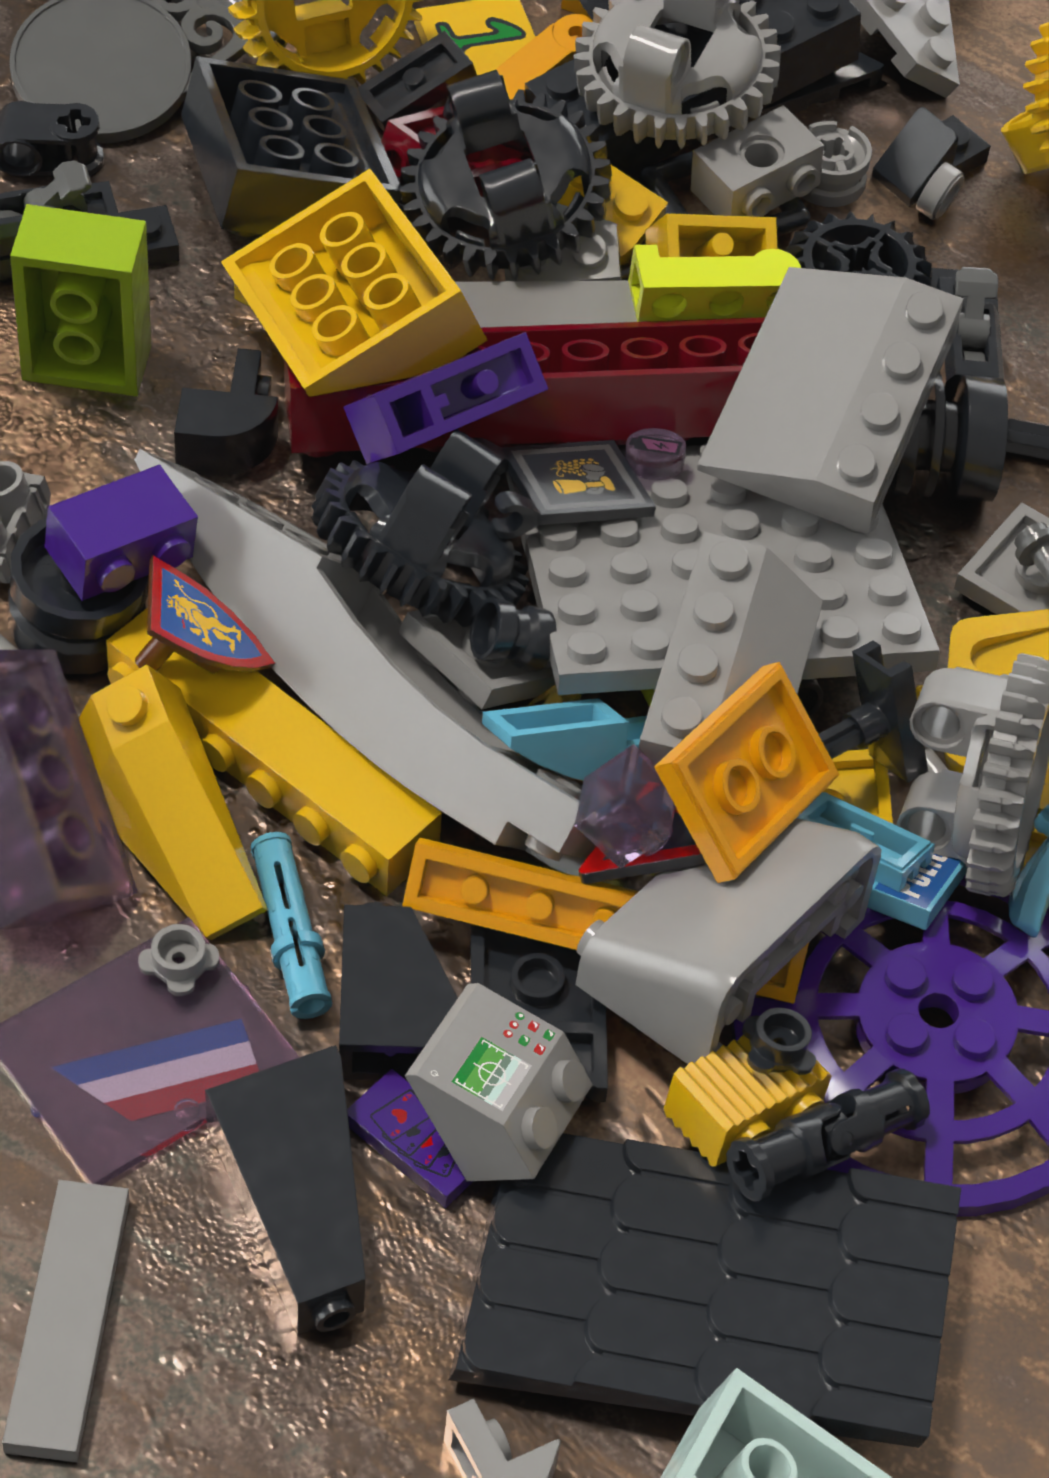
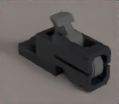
[0,161,180,282]
[930,267,1004,401]

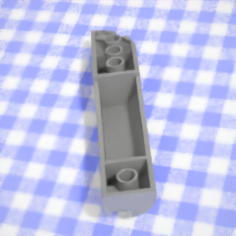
[134,449,624,877]

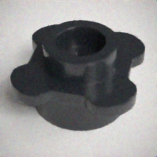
[742,1008,816,1075]

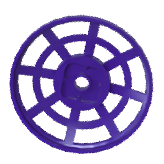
[731,875,1049,1217]

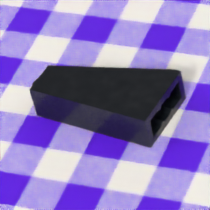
[205,1045,366,1336]

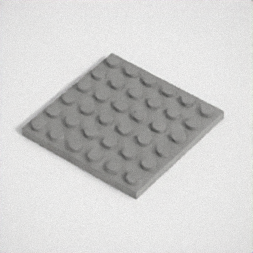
[506,442,940,695]

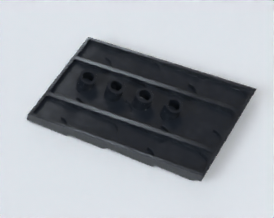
[448,1133,961,1448]

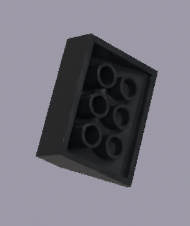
[181,56,402,237]

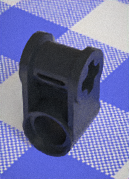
[0,101,104,177]

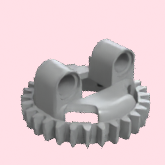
[574,0,781,150]
[897,653,1049,897]

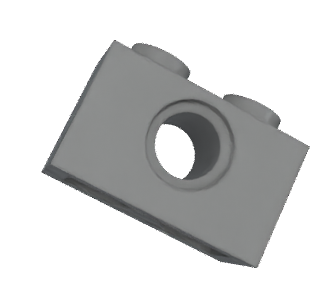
[691,105,824,217]

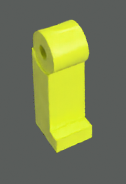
[628,245,801,322]

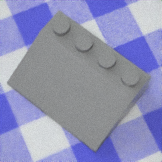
[697,267,963,535]

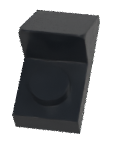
[872,107,991,207]

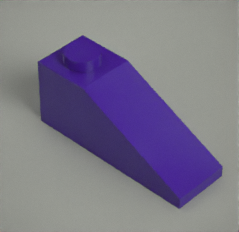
[343,332,548,464]

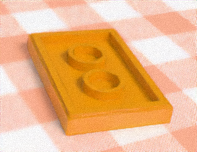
[654,662,839,883]

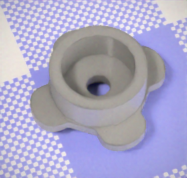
[138,924,219,996]

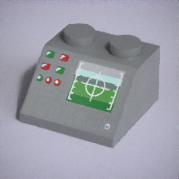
[405,983,593,1181]

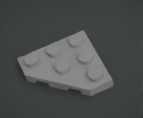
[849,0,960,98]

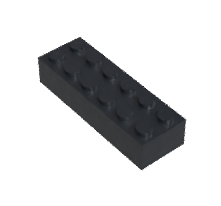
[525,0,861,176]

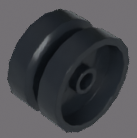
[8,518,149,674]

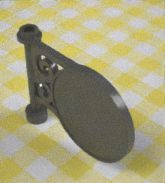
[10,0,288,144]

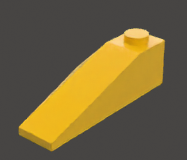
[65,665,268,940]

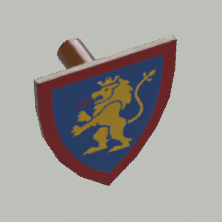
[135,555,275,674]

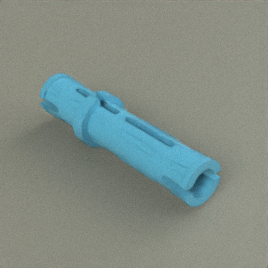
[250,832,333,1019]

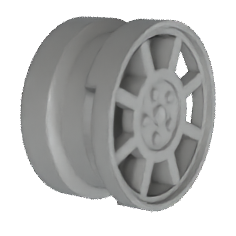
[802,121,872,207]

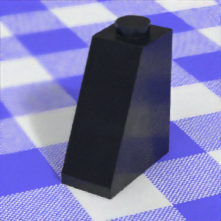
[339,902,458,1081]

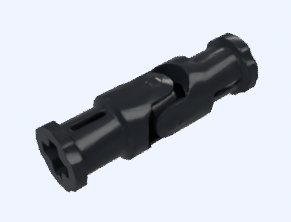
[726,1069,930,1201]

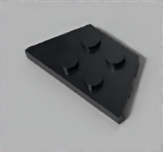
[470,924,608,1102]

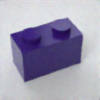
[45,464,198,601]

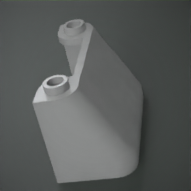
[575,818,882,1064]

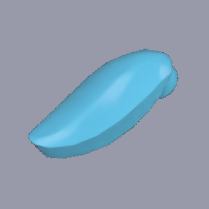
[1008,804,1049,937]

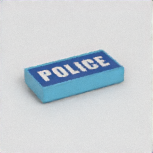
[867,854,968,930]

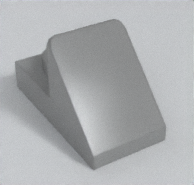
[444,1399,561,1478]

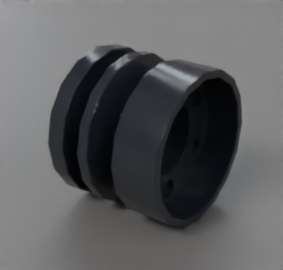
[888,374,1008,502]

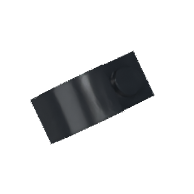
[174,348,278,476]

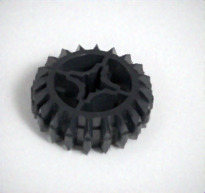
[786,211,933,286]

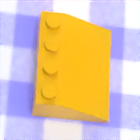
[221,169,488,397]

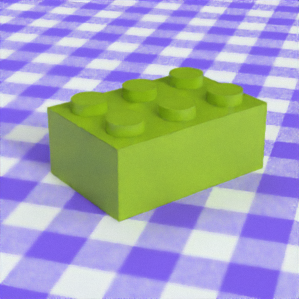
[10,204,152,397]

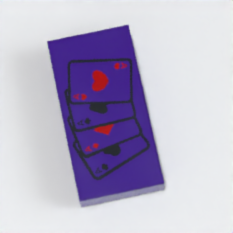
[347,1069,474,1209]

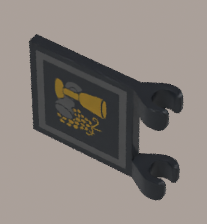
[473,437,656,539]

